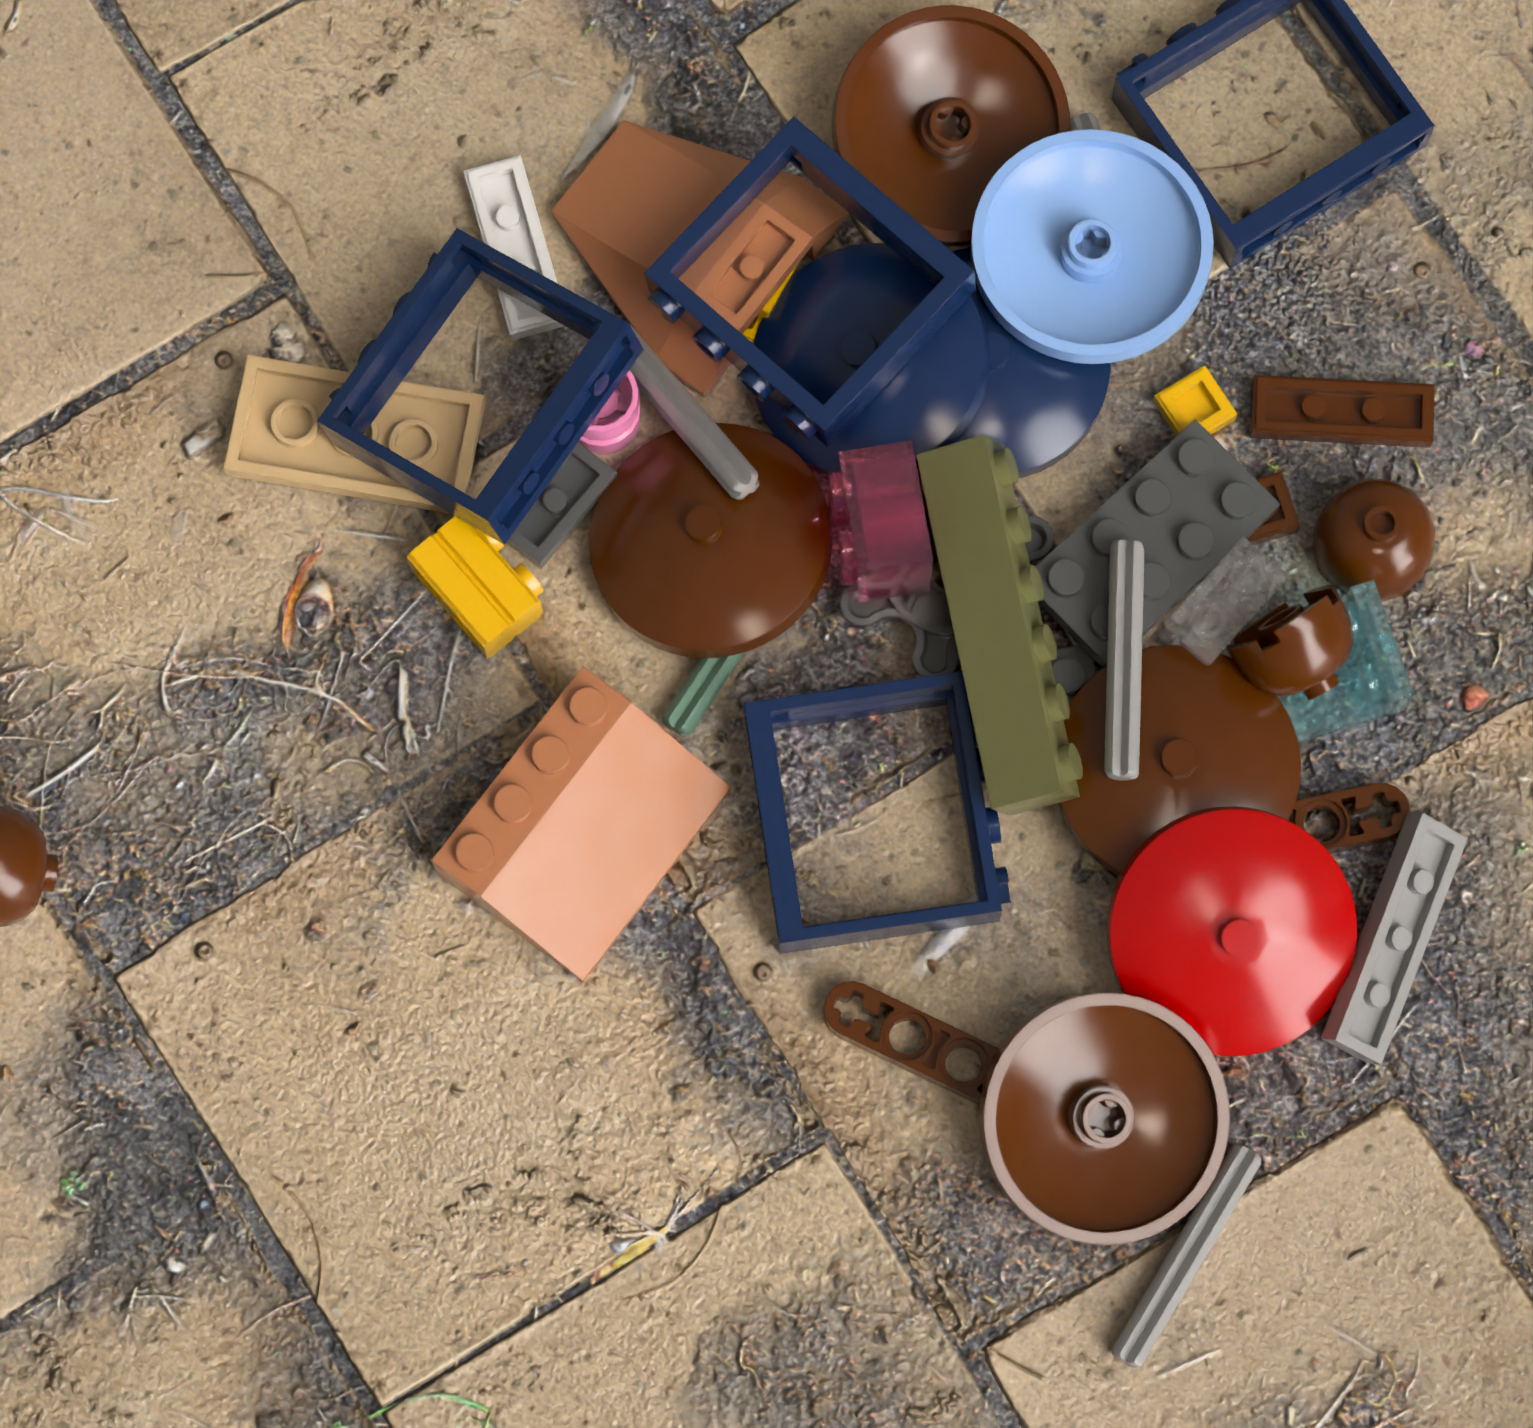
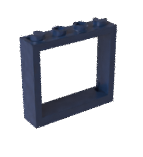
[1111,0,1435,269]
[644,117,976,447]
[317,228,644,545]
[744,671,1011,954]

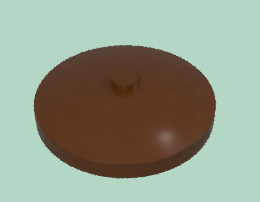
[831,5,1071,246]
[589,423,833,658]
[1058,645,1301,876]
[979,992,1230,1245]

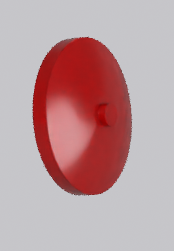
[1106,806,1357,1056]

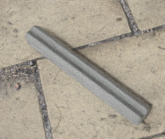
[630,324,760,500]
[1104,539,1144,781]
[1112,1143,1261,1369]

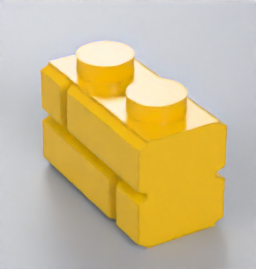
[407,516,544,659]

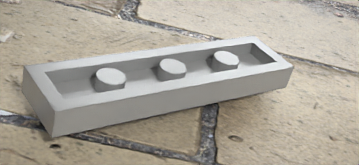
[1321,812,1468,1065]

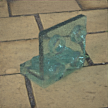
[1277,580,1414,743]

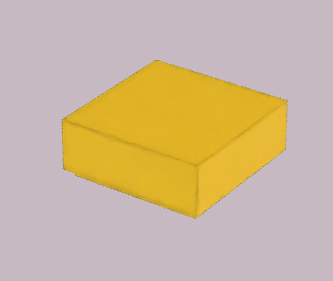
[1153,365,1237,436]

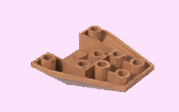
[551,120,849,397]

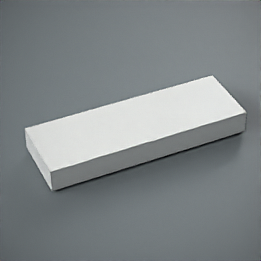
[464,155,564,341]

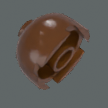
[1312,478,1435,603]
[1226,585,1354,700]
[0,806,58,927]

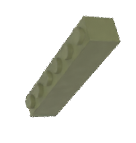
[916,434,1083,816]

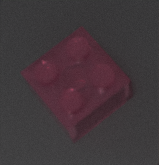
[828,440,933,603]

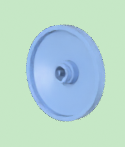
[971,129,1214,364]

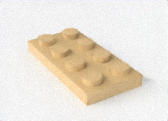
[223,355,485,514]

